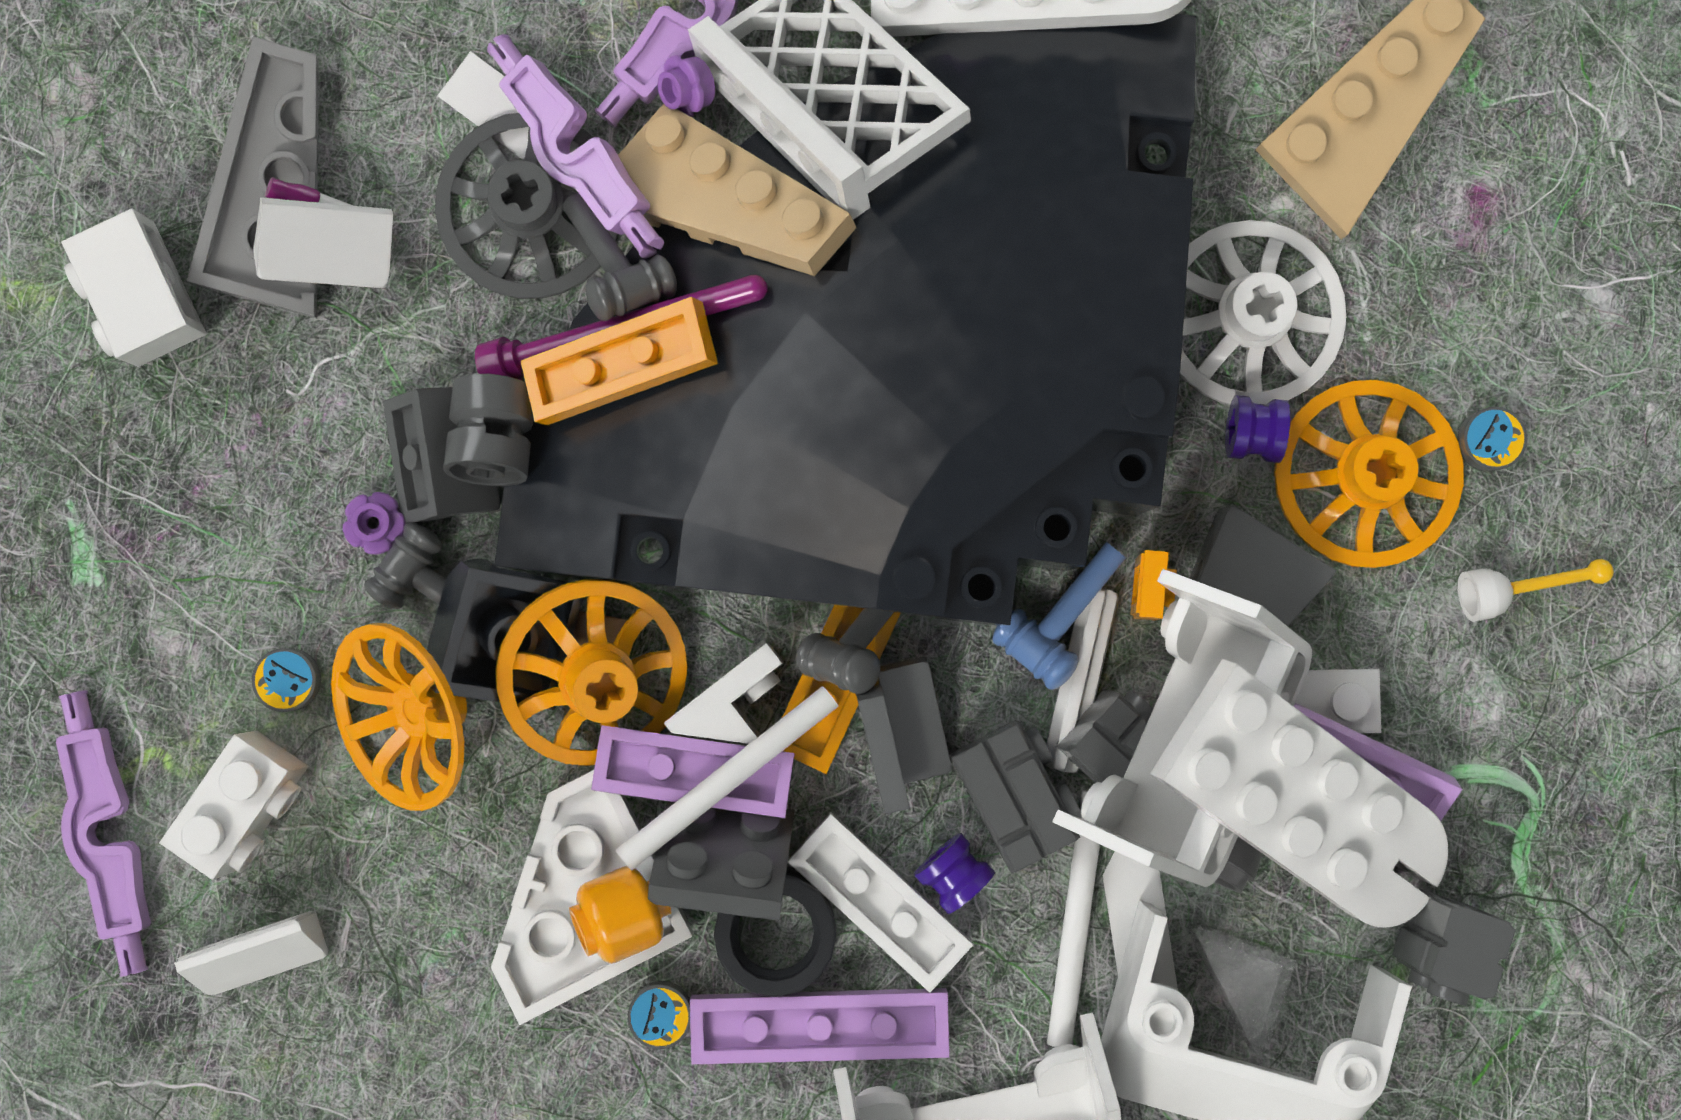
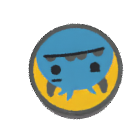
[1457,407,1527,472]
[252,648,321,712]
[628,981,690,1049]

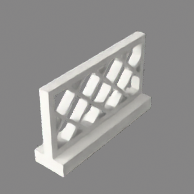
[688,0,971,220]

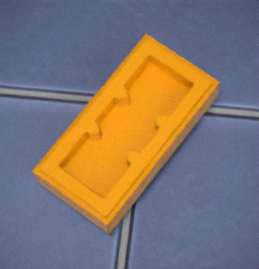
[1130,550,1177,621]

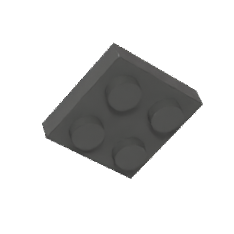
[648,801,795,921]

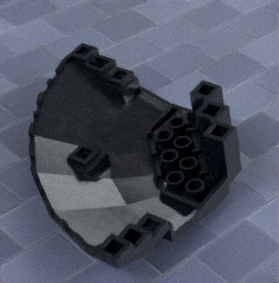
[495,14,1196,626]

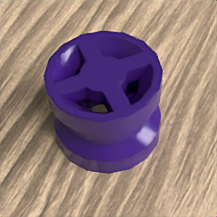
[1225,395,1290,463]
[914,833,995,914]

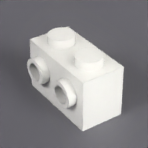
[61,208,207,367]
[159,731,309,880]

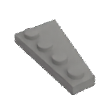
[187,36,319,319]

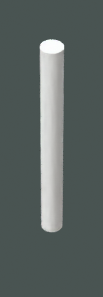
[616,686,838,871]
[1047,790,1100,1047]

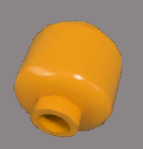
[569,866,672,964]

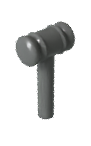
[563,193,677,321]
[364,522,446,609]
[796,608,894,694]

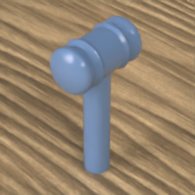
[992,542,1126,690]

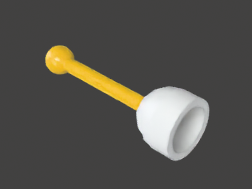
[1458,559,1614,622]

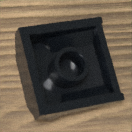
[427,559,587,710]

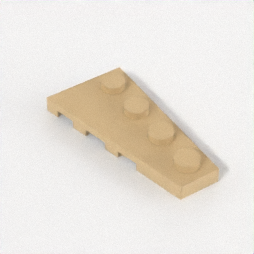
[1256,0,1486,240]
[618,104,856,276]

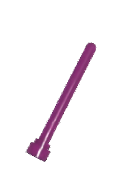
[475,275,768,380]

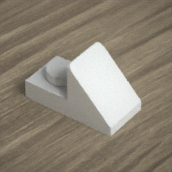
[664,643,784,744]

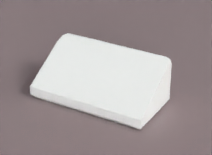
[253,197,393,288]
[174,911,328,995]

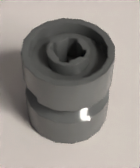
[443,374,534,486]

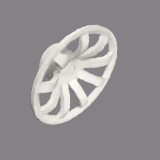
[1180,220,1347,405]

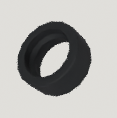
[714,870,836,997]

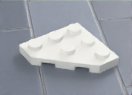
[491,770,694,1025]

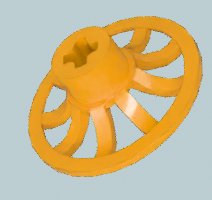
[1274,380,1464,568]
[496,579,687,766]
[331,622,467,811]

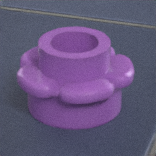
[657,55,715,117]
[343,492,405,555]

